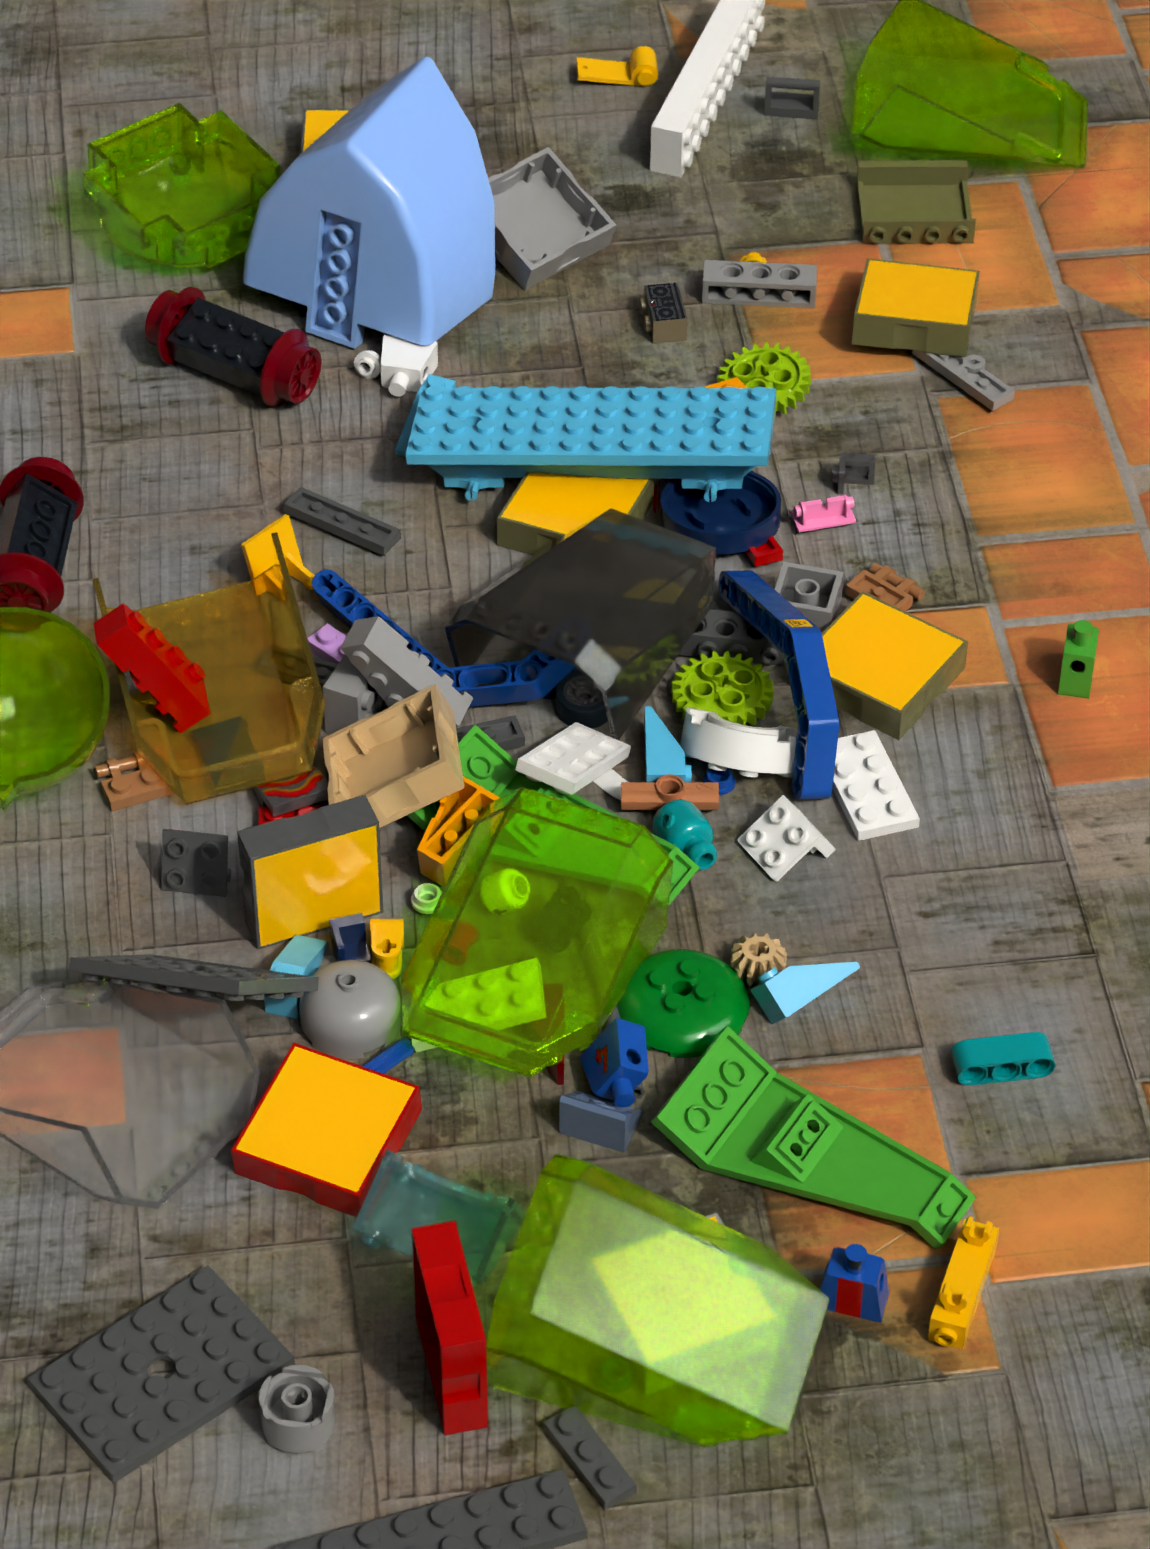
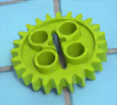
[717,342,812,418]
[672,651,774,726]

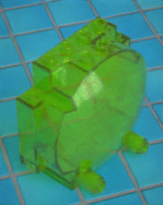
[83,103,280,269]

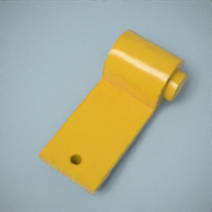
[576,46,658,87]

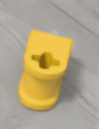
[370,918,404,979]

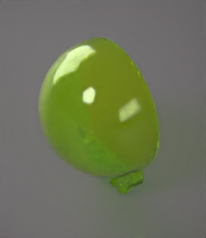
[0,607,110,811]

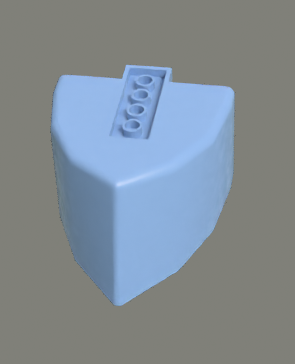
[243,57,495,349]

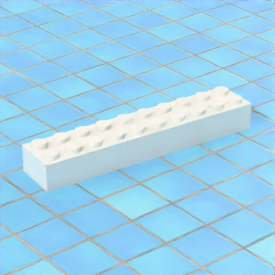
[650,0,765,177]

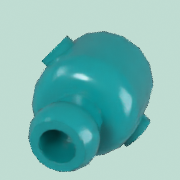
[652,799,717,870]

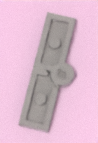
[912,350,1015,411]

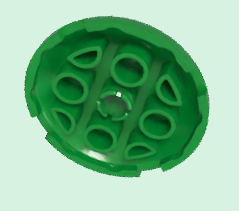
[614,949,750,1058]

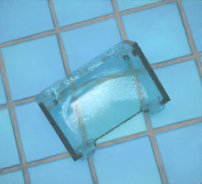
[352,1150,526,1288]

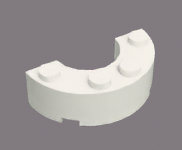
[680,707,797,778]

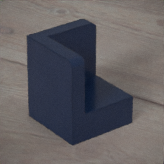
[329,913,372,963]

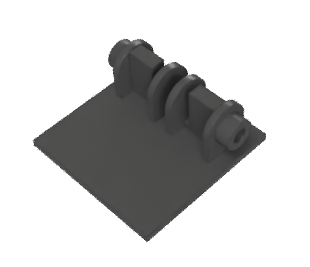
[161,829,231,897]

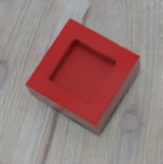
[745,535,783,567]

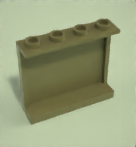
[856,160,976,244]

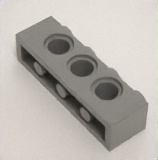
[702,260,817,308]

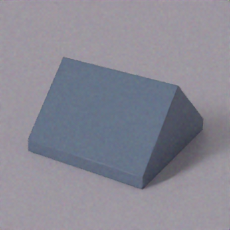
[559,1091,644,1153]

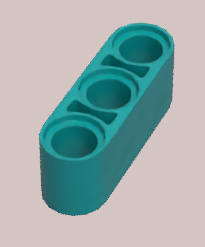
[951,1032,1056,1086]

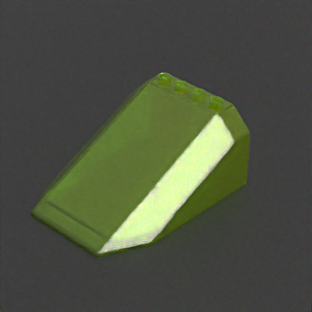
[849,0,1088,168]
[401,787,673,1078]
[486,1154,830,1448]

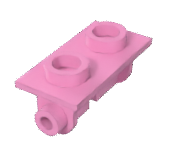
[790,494,856,533]

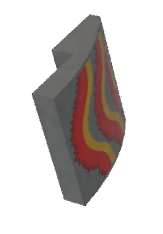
[251,766,329,817]

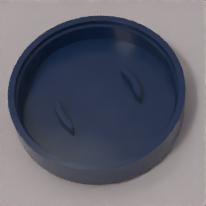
[660,471,781,554]

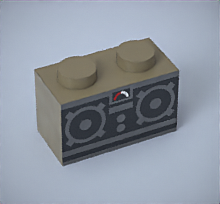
[639,282,687,344]

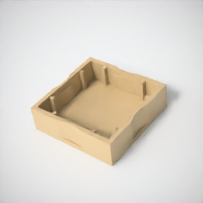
[322,684,465,828]

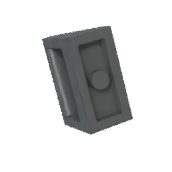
[764,77,820,120]

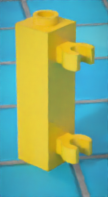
[928,1216,999,1350]

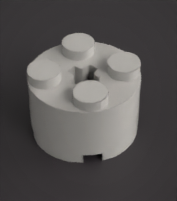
[259,1365,336,1453]

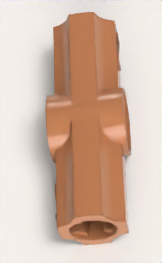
[621,774,719,812]

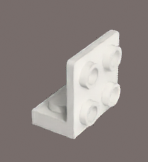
[738,795,836,882]

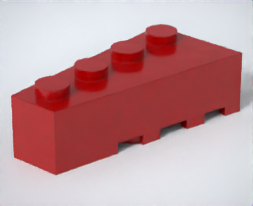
[93,603,211,734]

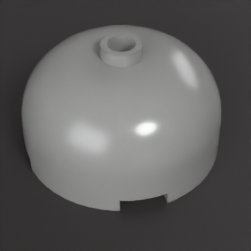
[299,960,402,1059]

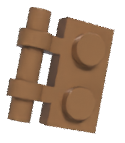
[845,563,925,611]
[94,749,173,812]

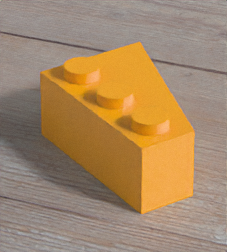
[417,776,508,888]

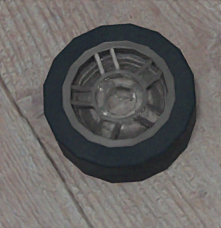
[555,671,615,729]

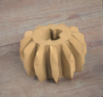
[730,932,787,987]

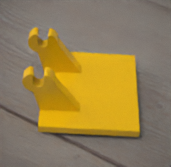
[241,514,315,605]

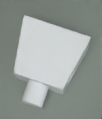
[381,335,438,397]

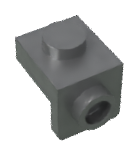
[832,453,876,494]

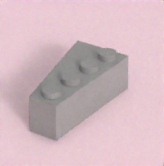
[340,616,473,727]

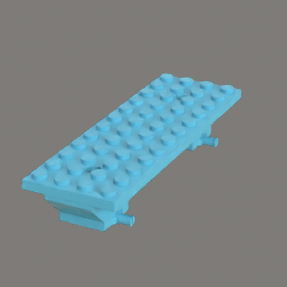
[405,386,776,502]

